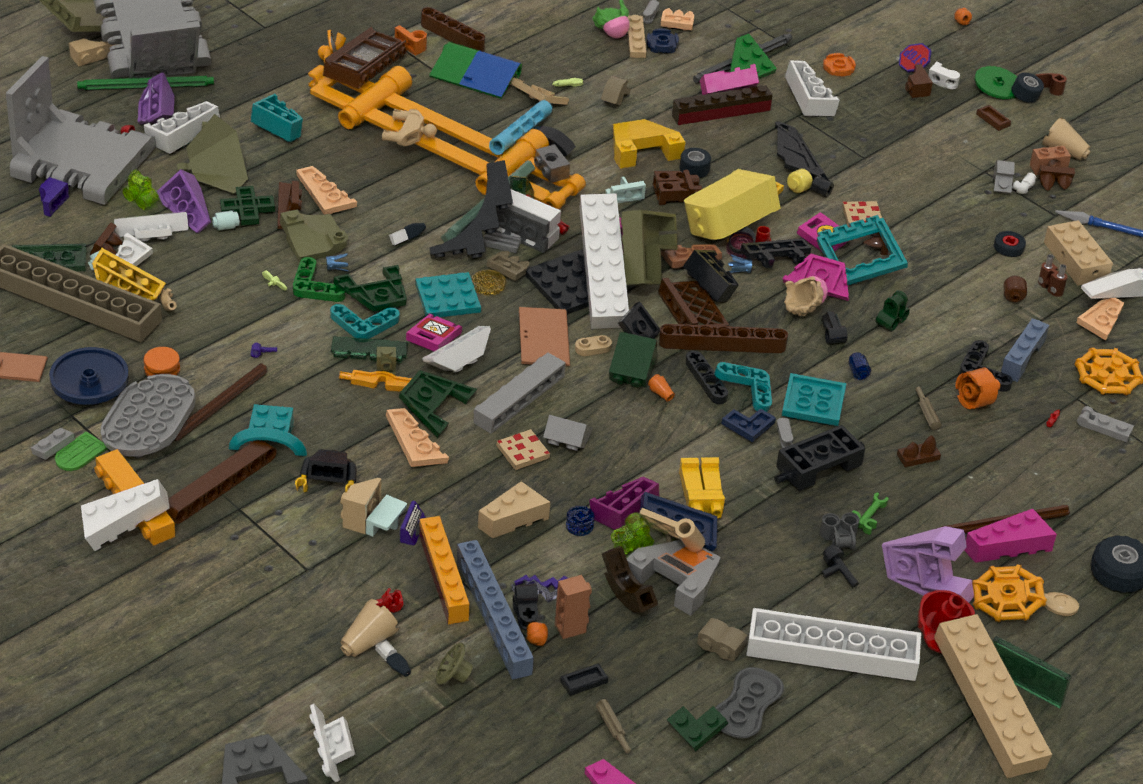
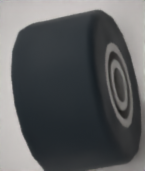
[1011,72,1044,103]
[679,147,711,178]

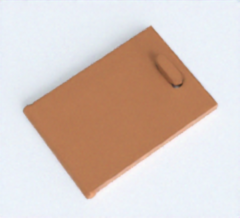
[0,352,48,382]

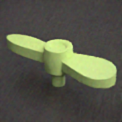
[262,270,288,291]

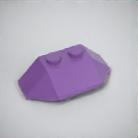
[138,72,174,125]

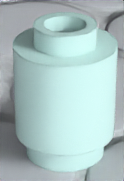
[212,211,239,231]

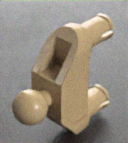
[382,109,437,146]

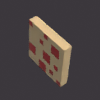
[842,201,882,228]
[496,429,550,470]

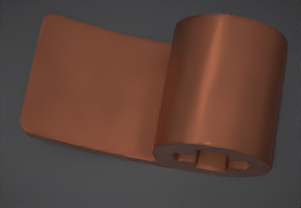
[1035,73,1067,96]

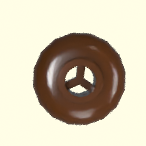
[1003,275,1027,302]

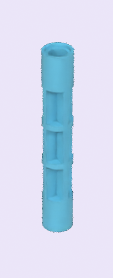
[489,100,552,155]

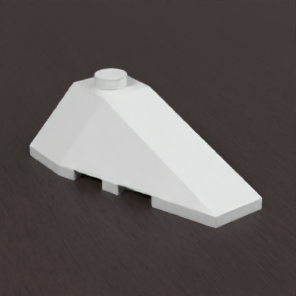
[1081,268,1143,299]

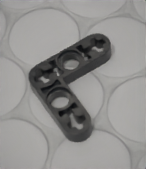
[959,340,1013,392]

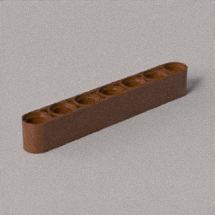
[659,324,788,353]
[166,440,277,524]

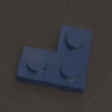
[722,409,776,442]

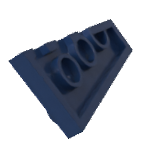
[640,492,717,552]

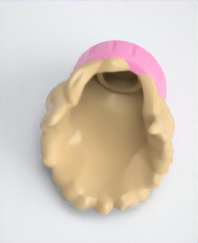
[784,276,828,316]

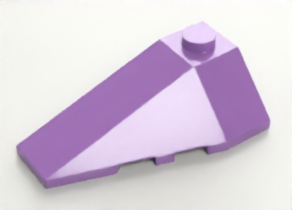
[156,169,211,234]

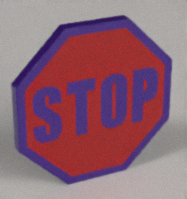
[899,43,931,72]

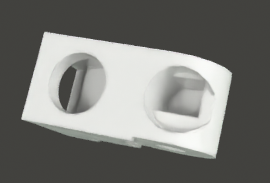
[928,62,960,89]

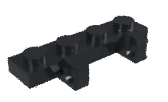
[740,238,811,269]

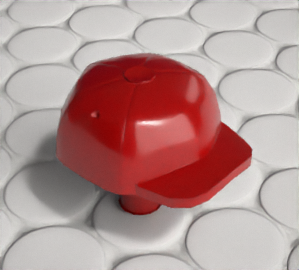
[917,590,975,653]

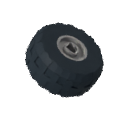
[1091,535,1143,593]

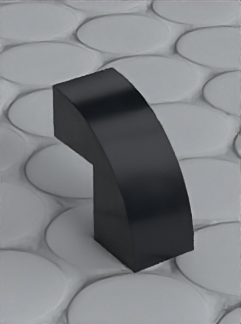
[533,126,576,156]

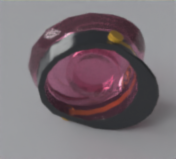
[726,227,756,259]

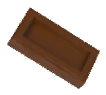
[976,105,1012,131]

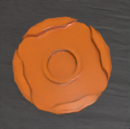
[823,53,856,76]

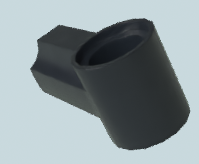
[821,311,848,344]

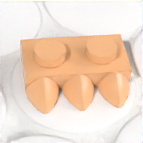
[660,8,694,30]

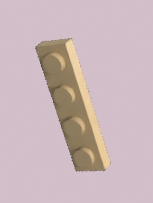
[627,15,646,58]

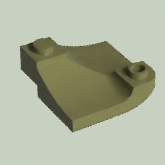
[280,210,348,263]

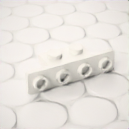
[114,212,188,241]
[310,704,355,782]

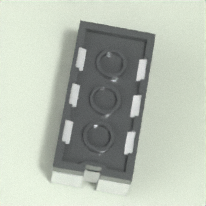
[496,189,561,253]

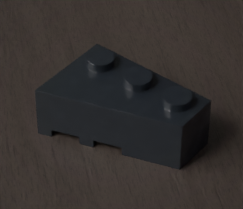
[683,250,739,302]

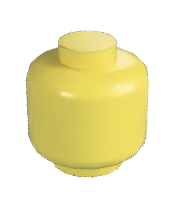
[787,169,813,193]

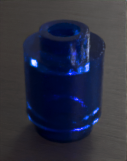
[848,352,871,380]

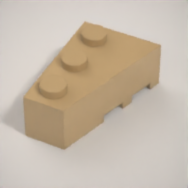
[478,481,550,538]

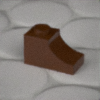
[905,64,933,98]

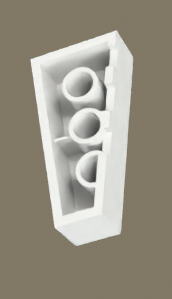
[144,101,220,154]
[81,479,170,551]

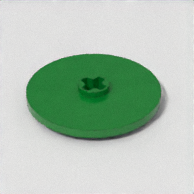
[974,66,1017,99]

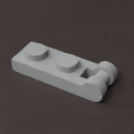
[1077,406,1134,442]

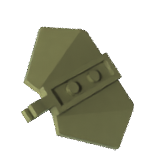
[177,114,248,195]

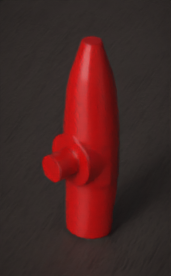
[1046,409,1060,427]

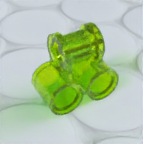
[122,170,159,210]
[611,512,654,554]

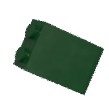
[609,332,658,388]

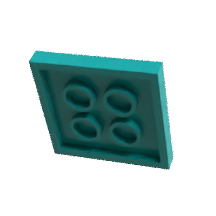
[415,272,481,317]
[782,373,846,426]

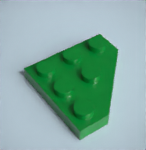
[729,34,777,79]

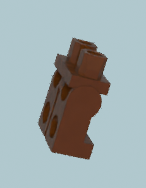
[652,170,703,205]

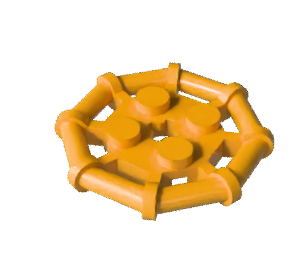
[1075,347,1143,395]
[972,564,1047,622]

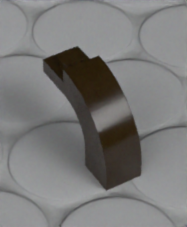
[602,546,658,613]

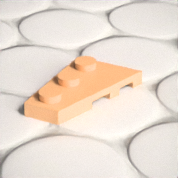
[1076,298,1124,340]

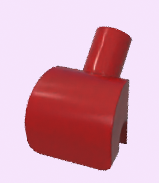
[376,588,404,613]

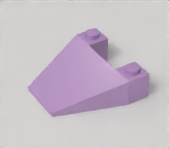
[882,526,974,603]

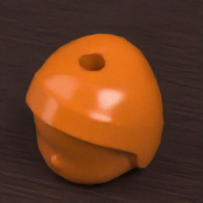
[954,8,972,25]
[526,622,548,646]

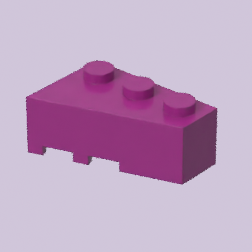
[589,476,659,533]

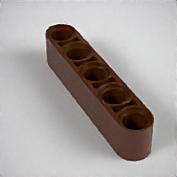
[421,7,485,52]

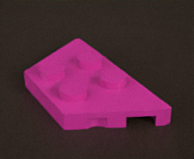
[783,254,849,301]

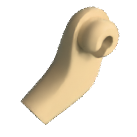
[159,288,177,311]

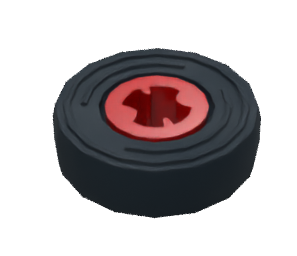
[994,231,1026,257]

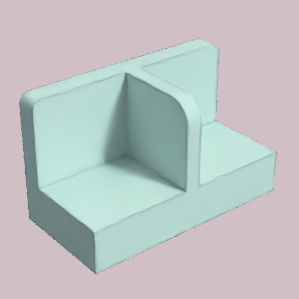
[605,177,646,203]
[366,495,407,537]

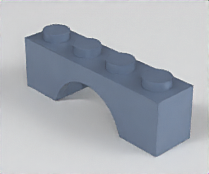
[1001,318,1049,382]

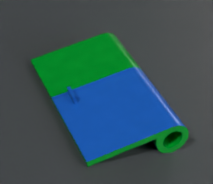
[429,42,522,99]

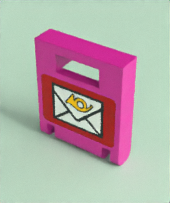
[406,314,462,351]

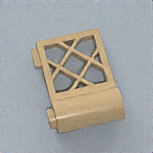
[640,508,705,552]

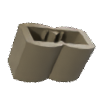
[697,618,747,661]

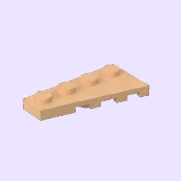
[297,166,357,215]
[386,408,449,467]

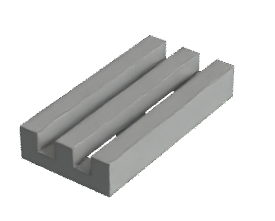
[483,232,522,253]

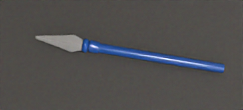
[1055,210,1143,237]

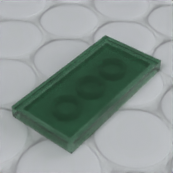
[12,243,87,271]
[992,636,1072,708]

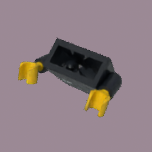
[295,449,357,492]

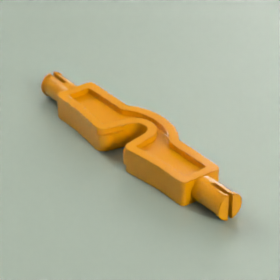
[339,370,412,392]

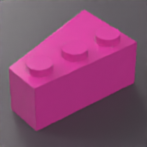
[700,64,759,95]

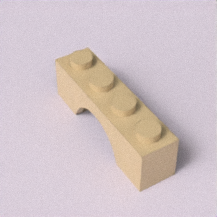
[69,38,118,66]

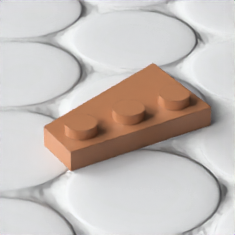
[661,244,722,269]

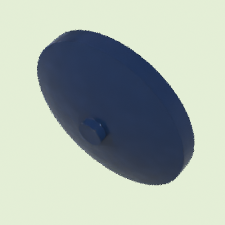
[49,347,129,405]

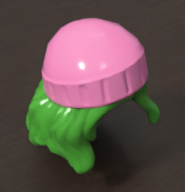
[593,0,630,39]

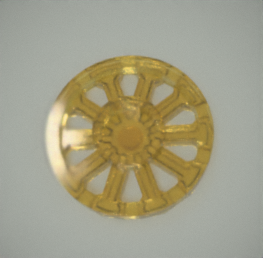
[472,270,506,296]

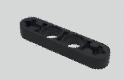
[685,351,728,404]

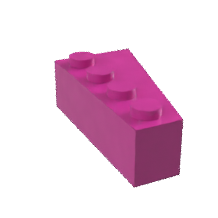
[964,509,1057,563]

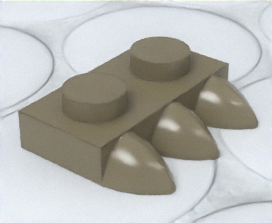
[487,251,529,281]

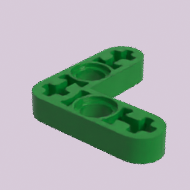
[293,257,346,302]

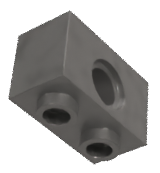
[534,144,570,183]

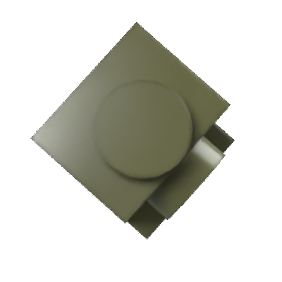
[377,347,396,376]

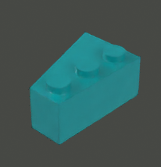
[251,94,303,142]

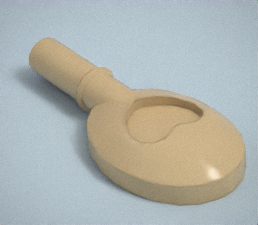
[1030,589,1079,616]

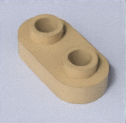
[575,335,612,356]

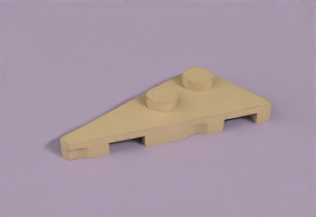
[510,77,569,105]

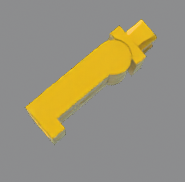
[679,457,725,518]

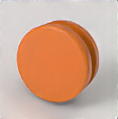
[144,347,180,376]

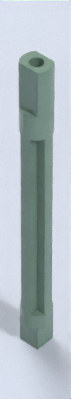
[441,160,535,243]

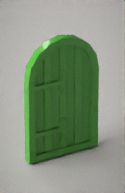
[55,432,108,471]

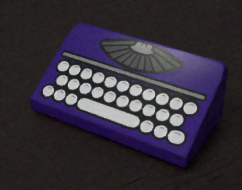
[400,501,426,545]

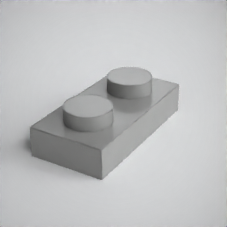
[31,428,75,460]

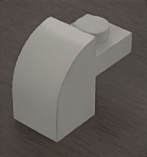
[993,160,1015,194]

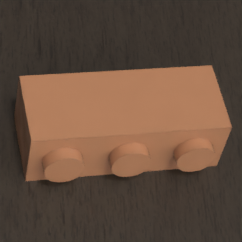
[555,575,592,639]

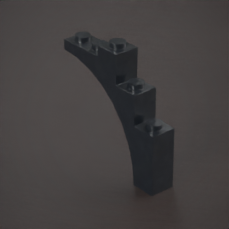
[429,160,513,259]

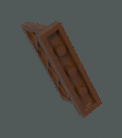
[658,278,729,326]

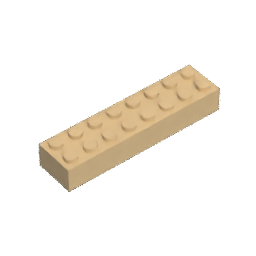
[934,614,1052,779]

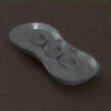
[715,667,784,739]

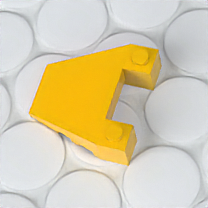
[613,119,685,169]

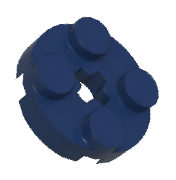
[646,29,679,53]

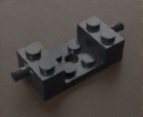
[774,425,865,491]

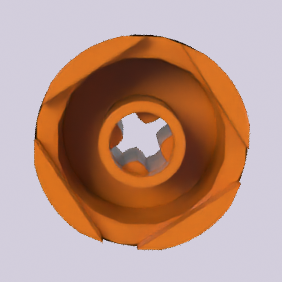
[955,367,1000,409]

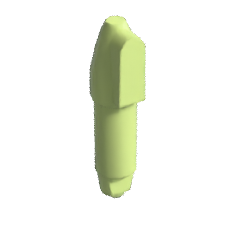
[552,78,583,87]

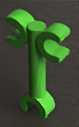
[852,492,888,535]

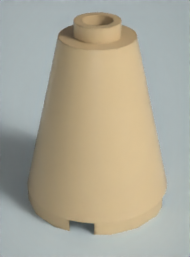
[1042,117,1091,160]
[340,599,399,657]

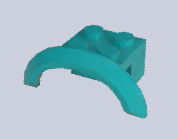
[229,404,307,456]

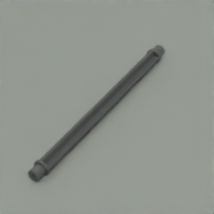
[693,33,792,83]

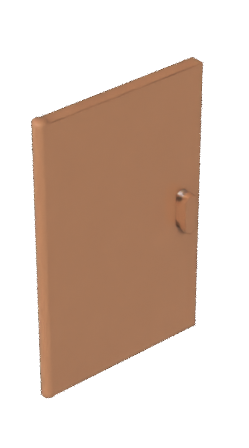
[519,307,570,366]

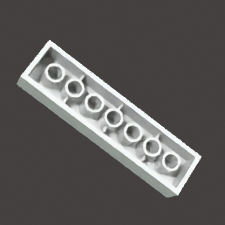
[579,193,629,329]
[746,608,921,681]

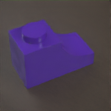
[39,177,69,217]

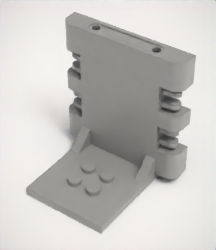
[93,0,212,79]
[6,56,156,205]

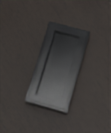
[560,663,609,696]

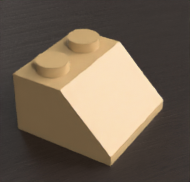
[341,478,381,534]

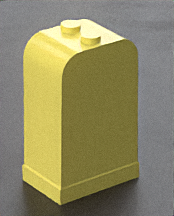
[684,169,781,240]

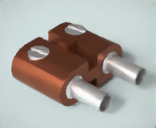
[1038,254,1067,297]

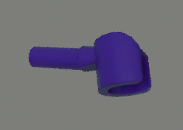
[250,343,277,358]

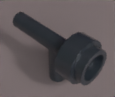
[821,545,859,588]

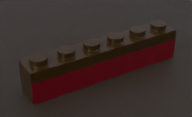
[672,85,773,125]

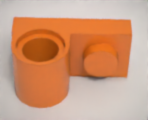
[395,25,427,56]

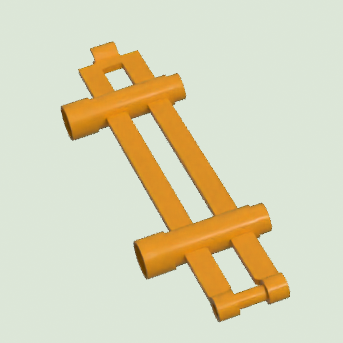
[308,65,586,209]

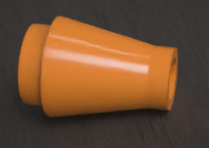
[648,374,675,402]

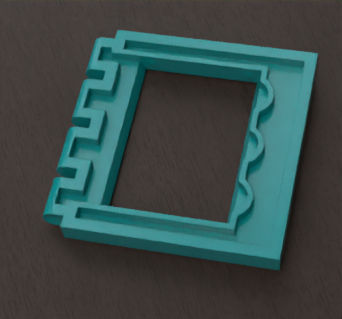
[817,215,908,285]

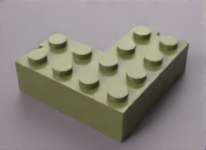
[621,210,678,286]

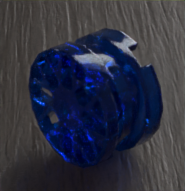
[566,506,595,536]

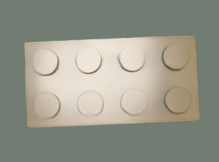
[1044,220,1113,286]

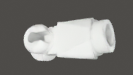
[1012,173,1036,194]

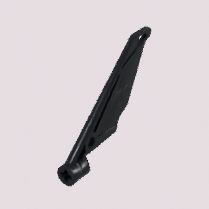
[775,121,834,197]

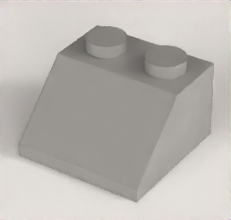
[543,415,593,451]

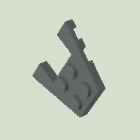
[222,734,308,784]

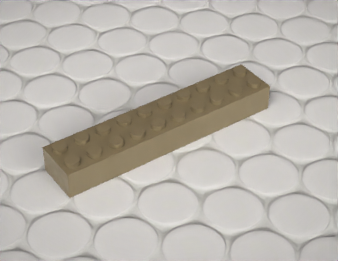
[0,244,162,342]

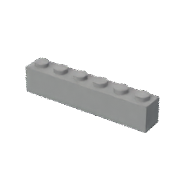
[473,352,566,434]

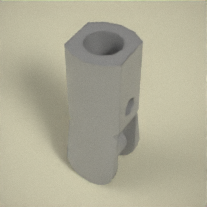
[643,0,659,24]
[777,418,793,448]

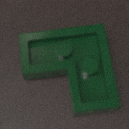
[667,706,729,752]

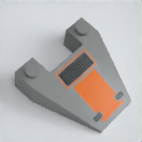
[627,540,721,616]

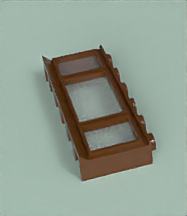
[323,26,406,89]

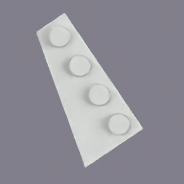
[785,61,840,116]

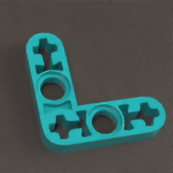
[330,304,400,341]
[714,362,772,412]

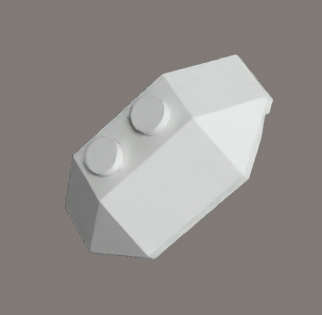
[422,326,491,373]

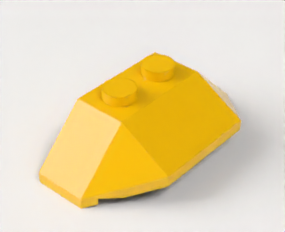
[92,248,166,301]

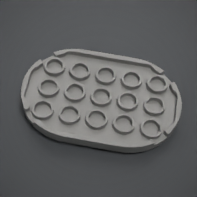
[100,374,196,458]

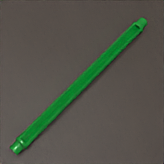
[77,76,214,90]

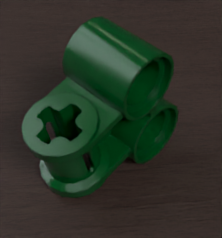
[875,290,910,331]

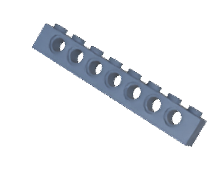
[457,540,534,680]

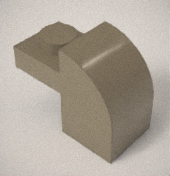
[601,76,631,106]

